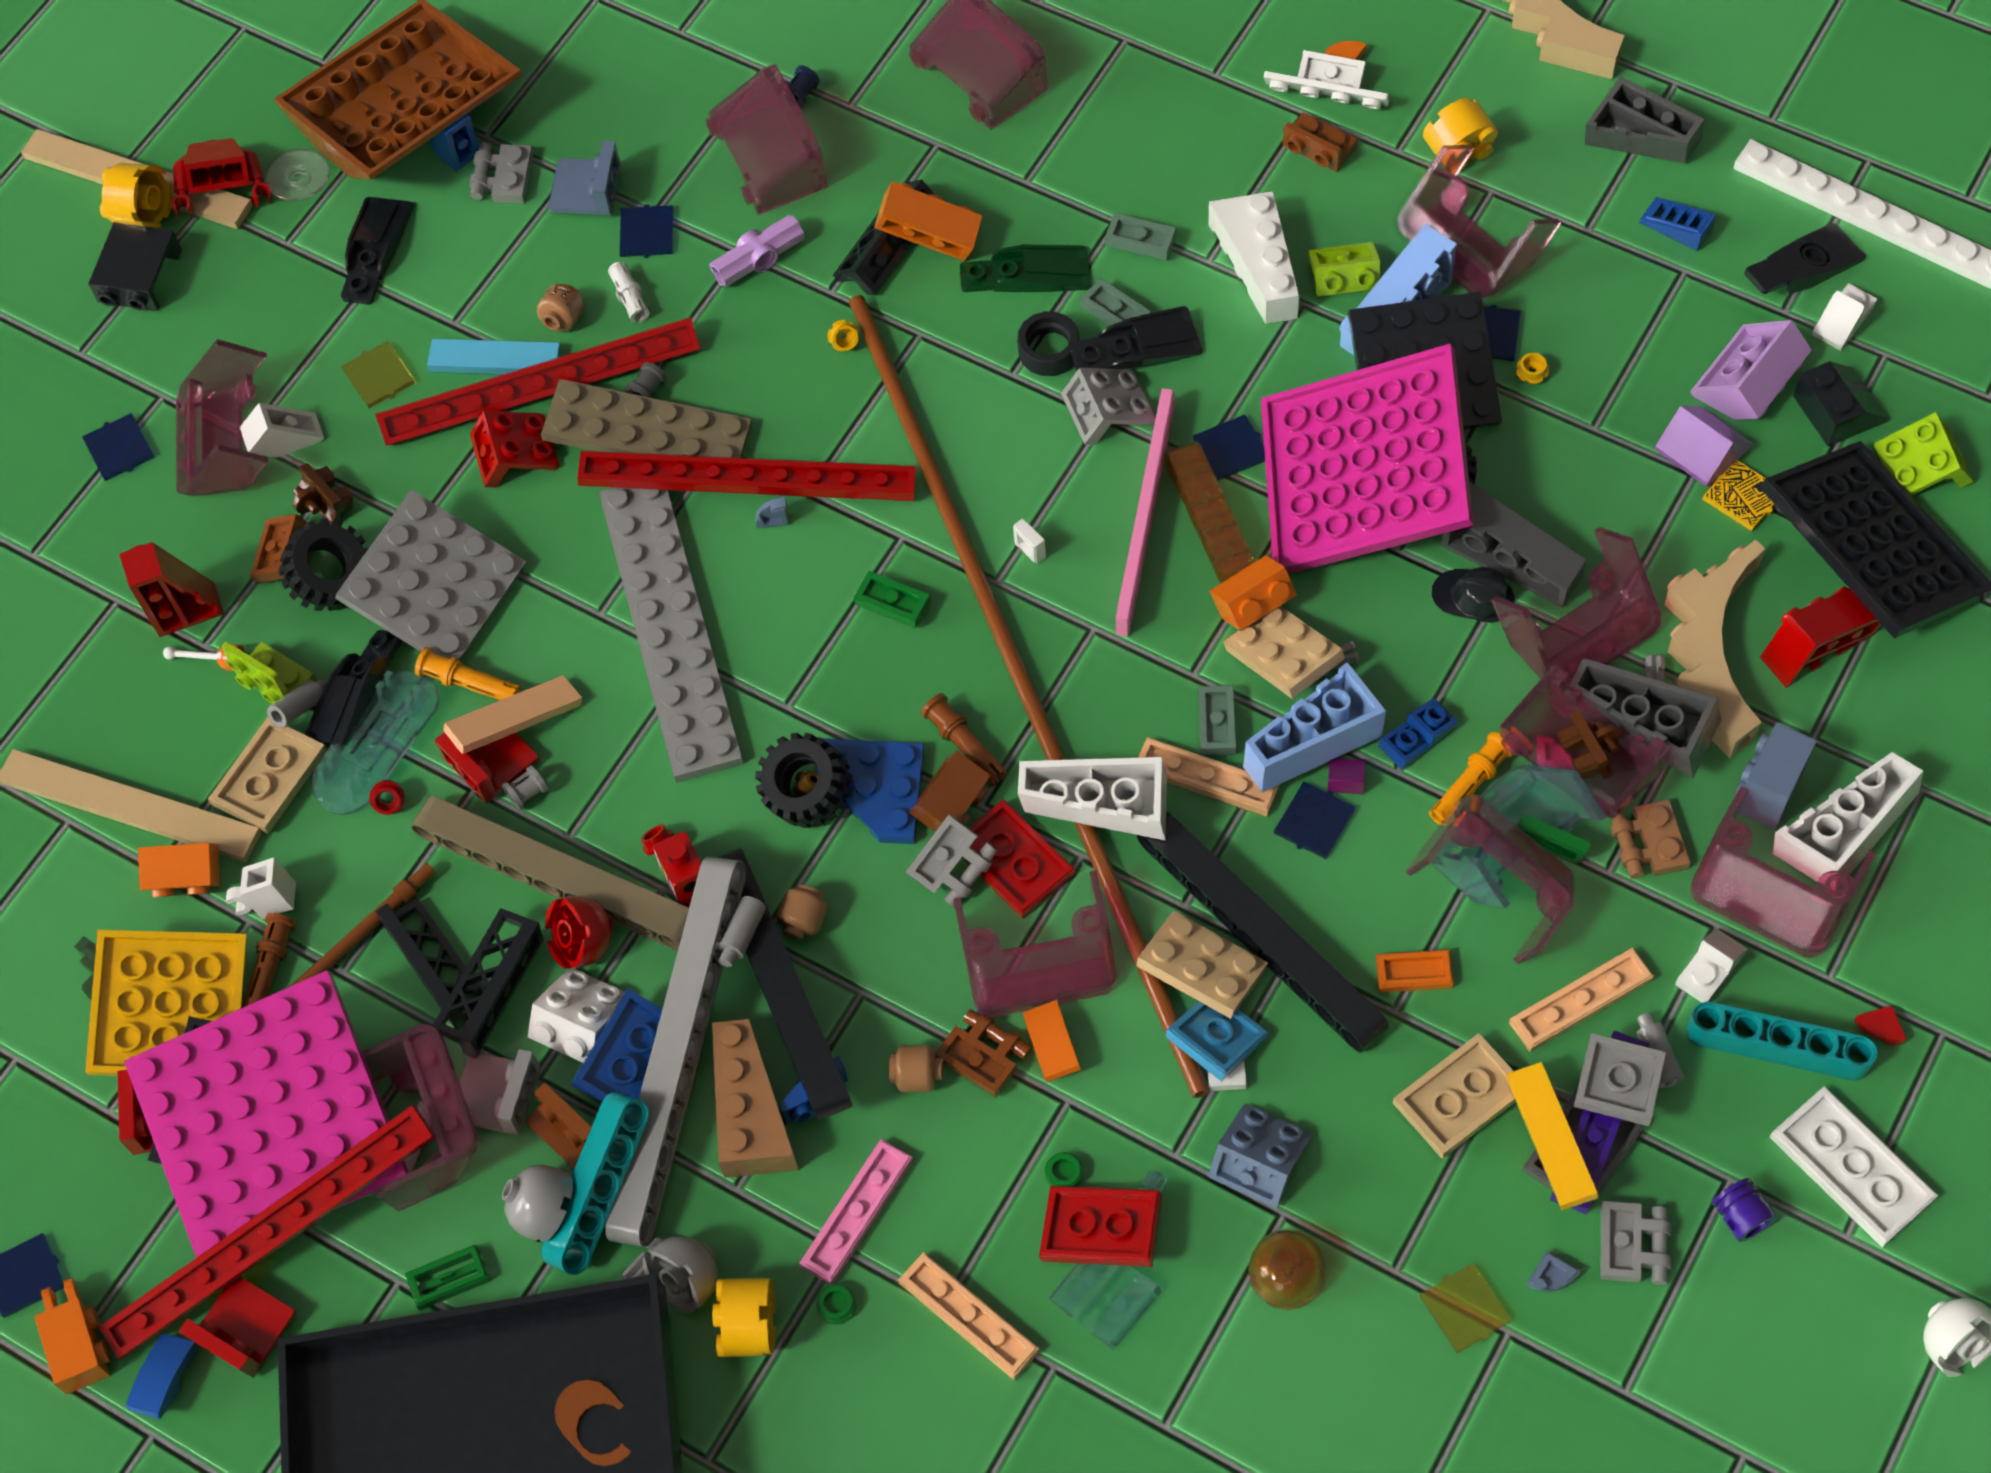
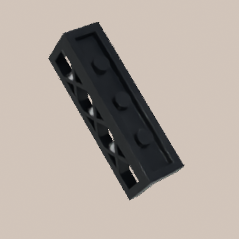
[833,179,935,295]
[375,898,483,1030]
[432,908,544,1058]

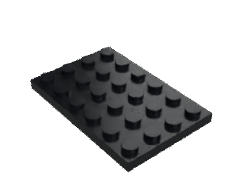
[1760,441,1991,639]

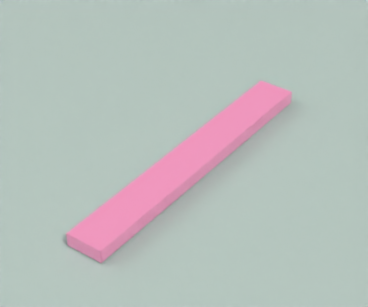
[1116,388,1175,637]

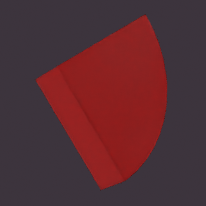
[1854,1006,1907,1045]

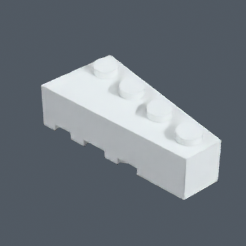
[1208,191,1299,324]
[1773,752,1923,892]
[1018,757,1167,840]

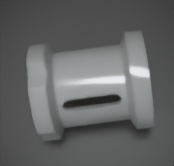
[502,765,549,810]

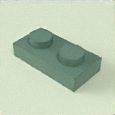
[1105,213,1176,260]
[1080,278,1151,326]
[1198,685,1236,755]

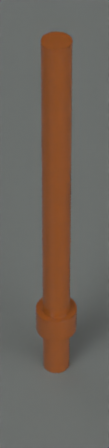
[289,863,436,987]

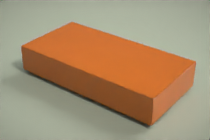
[1375,950,1454,993]

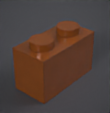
[909,750,991,832]

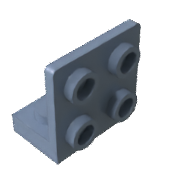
[548,141,621,216]
[1208,1104,1312,1209]

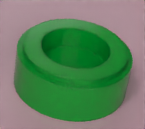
[1045,1152,1083,1187]
[817,1284,856,1325]

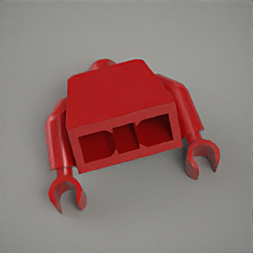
[171,138,272,217]

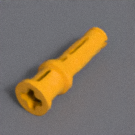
[415,647,521,701]
[1428,732,1515,827]

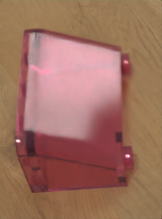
[909,0,1047,130]
[705,64,828,215]
[1500,664,1671,819]

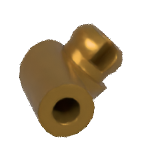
[793,770,819,797]

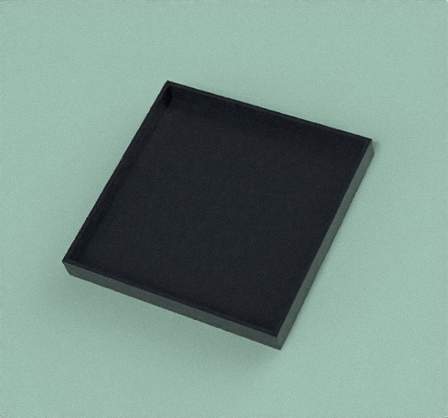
[277,1274,683,1473]

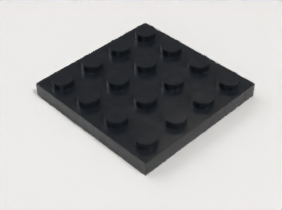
[1348,291,1502,429]

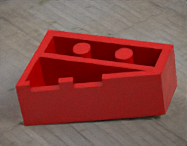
[119,542,224,637]
[1760,586,1881,688]

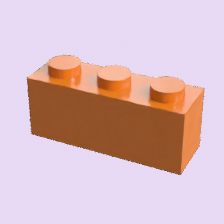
[874,181,983,261]

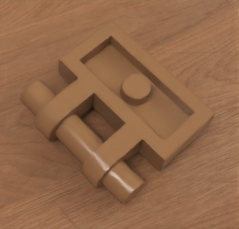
[1609,800,1690,879]

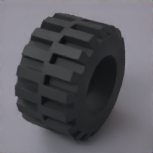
[279,519,369,611]
[755,733,853,828]

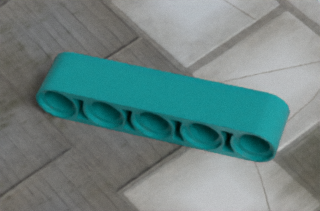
[1686,1002,1878,1080]
[541,1091,650,1275]

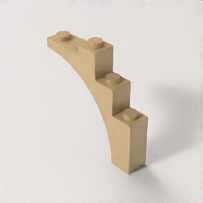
[1502,0,1625,79]
[1664,540,1765,758]

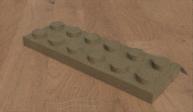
[541,379,752,458]

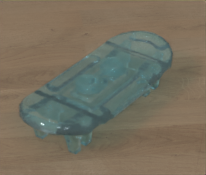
[312,670,440,815]

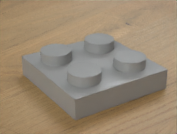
[1573,1033,1666,1126]

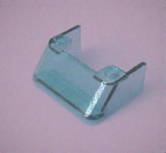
[1423,765,1606,909]

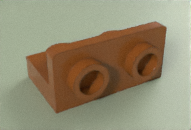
[1283,112,1357,172]
[249,514,312,583]
[526,1083,591,1170]

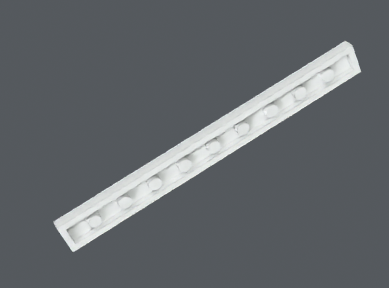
[1733,139,1991,289]

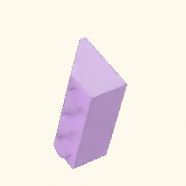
[1690,320,1812,420]

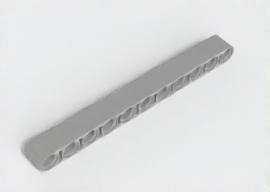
[606,857,746,1247]

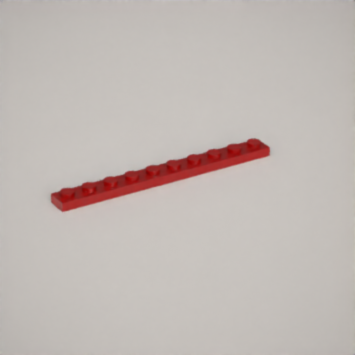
[375,317,700,446]
[577,451,916,501]
[99,1105,436,1359]

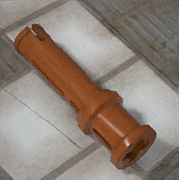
[920,693,1008,786]
[242,913,298,1008]

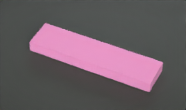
[799,1139,913,1285]

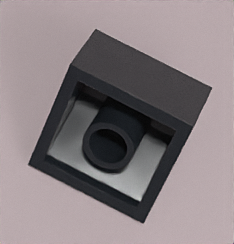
[1793,361,1888,447]

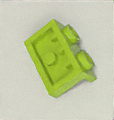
[1308,242,1380,297]

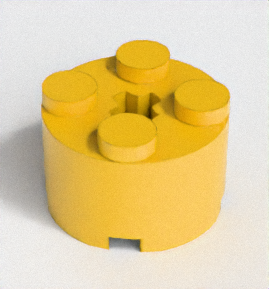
[1423,97,1498,175]
[100,163,173,228]
[712,1277,776,1357]

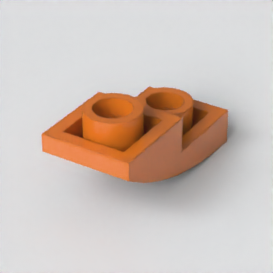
[1023,1000,1081,1083]

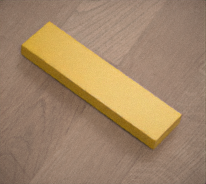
[1506,1062,1598,1211]

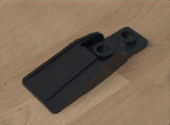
[341,197,414,305]
[1744,223,1866,294]
[1069,306,1203,371]
[304,630,403,746]

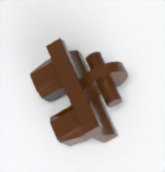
[292,463,353,525]
[1556,710,1622,780]

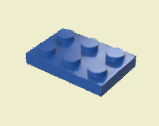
[571,988,662,1103]

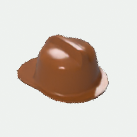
[554,1380,631,1466]

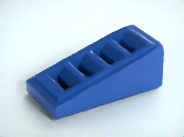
[1640,197,1716,251]

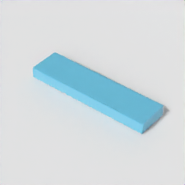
[427,339,561,374]

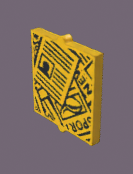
[1702,460,1775,531]

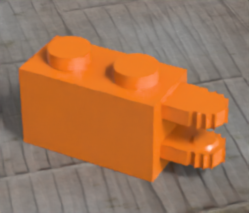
[34,1278,111,1395]

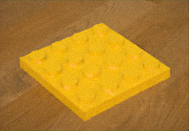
[85,930,247,1076]

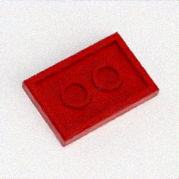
[961,799,1076,919]
[1039,1186,1163,1267]

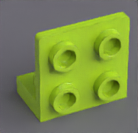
[1874,412,1974,496]
[221,641,317,704]

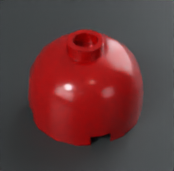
[545,896,613,969]

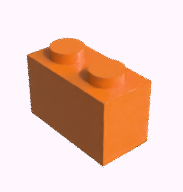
[1209,555,1297,631]
[138,843,220,897]

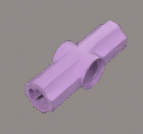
[709,215,805,287]

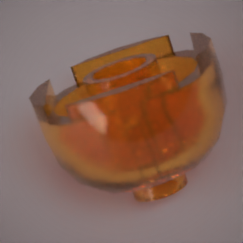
[1248,1229,1326,1310]

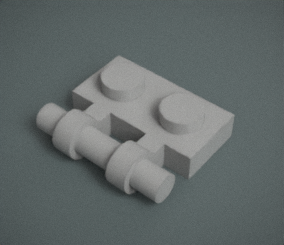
[469,142,534,204]
[906,814,998,908]
[1600,1201,1671,1285]

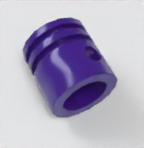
[1712,1178,1778,1242]

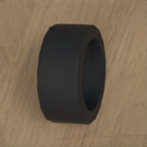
[1017,311,1080,376]

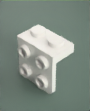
[528,969,624,1063]

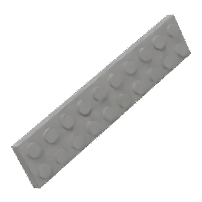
[599,488,743,783]

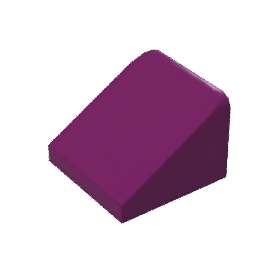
[1327,758,1365,794]

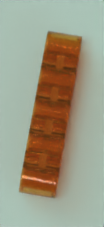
[1165,441,1254,584]

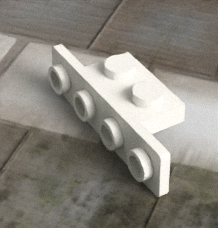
[1263,50,1390,110]

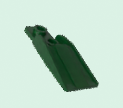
[960,244,1091,292]

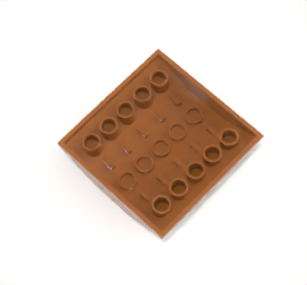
[274,0,523,180]

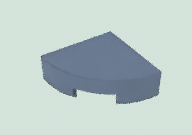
[755,497,790,528]
[1527,1251,1581,1292]

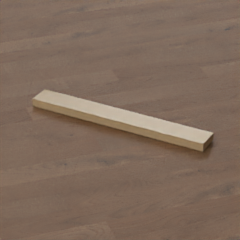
[21,129,253,230]
[0,749,262,863]

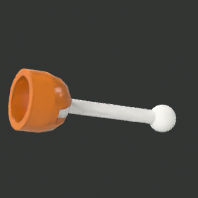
[163,644,245,671]

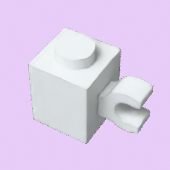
[226,857,296,920]

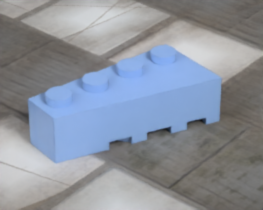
[1339,223,1457,355]
[1243,662,1386,792]

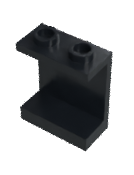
[88,222,182,311]

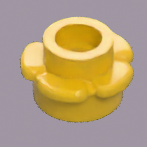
[827,320,859,352]
[1516,353,1549,384]

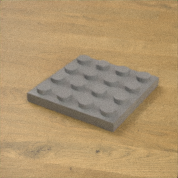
[335,489,527,660]

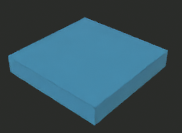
[1165,1001,1269,1082]

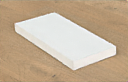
[1769,1086,1938,1248]

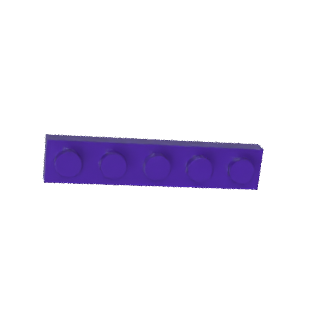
[1550,1030,1650,1214]

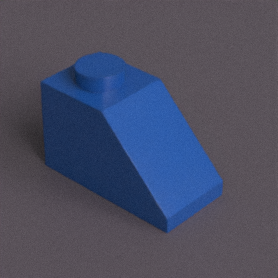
[429,114,479,172]

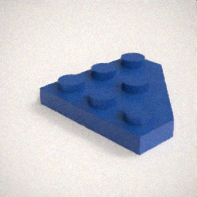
[815,738,924,844]

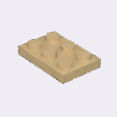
[1223,606,1345,699]
[208,717,328,834]
[1136,910,1268,1019]
[1393,1033,1516,1159]

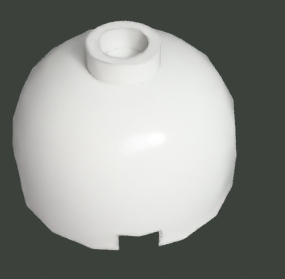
[1923,1298,1991,1377]

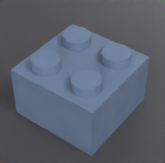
[1734,723,1817,830]

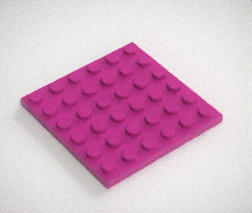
[1261,344,1474,574]
[124,970,411,1258]

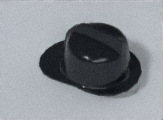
[1432,567,1515,623]

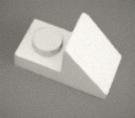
[1812,283,1877,351]
[1675,928,1748,1003]

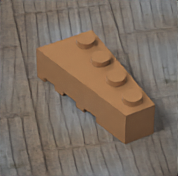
[712,1019,799,1178]

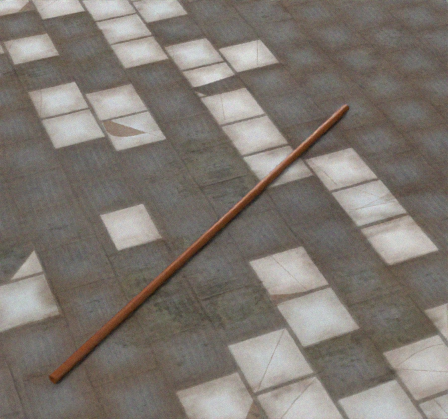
[849,295,1210,1098]

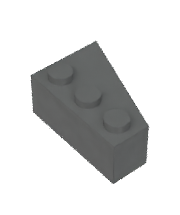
[1585,76,1705,163]

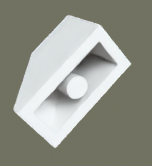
[240,403,324,458]

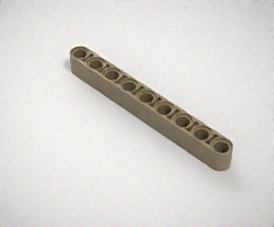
[411,796,689,951]

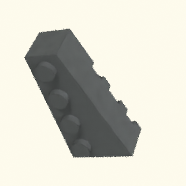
[1441,482,1586,608]
[1569,658,1721,778]

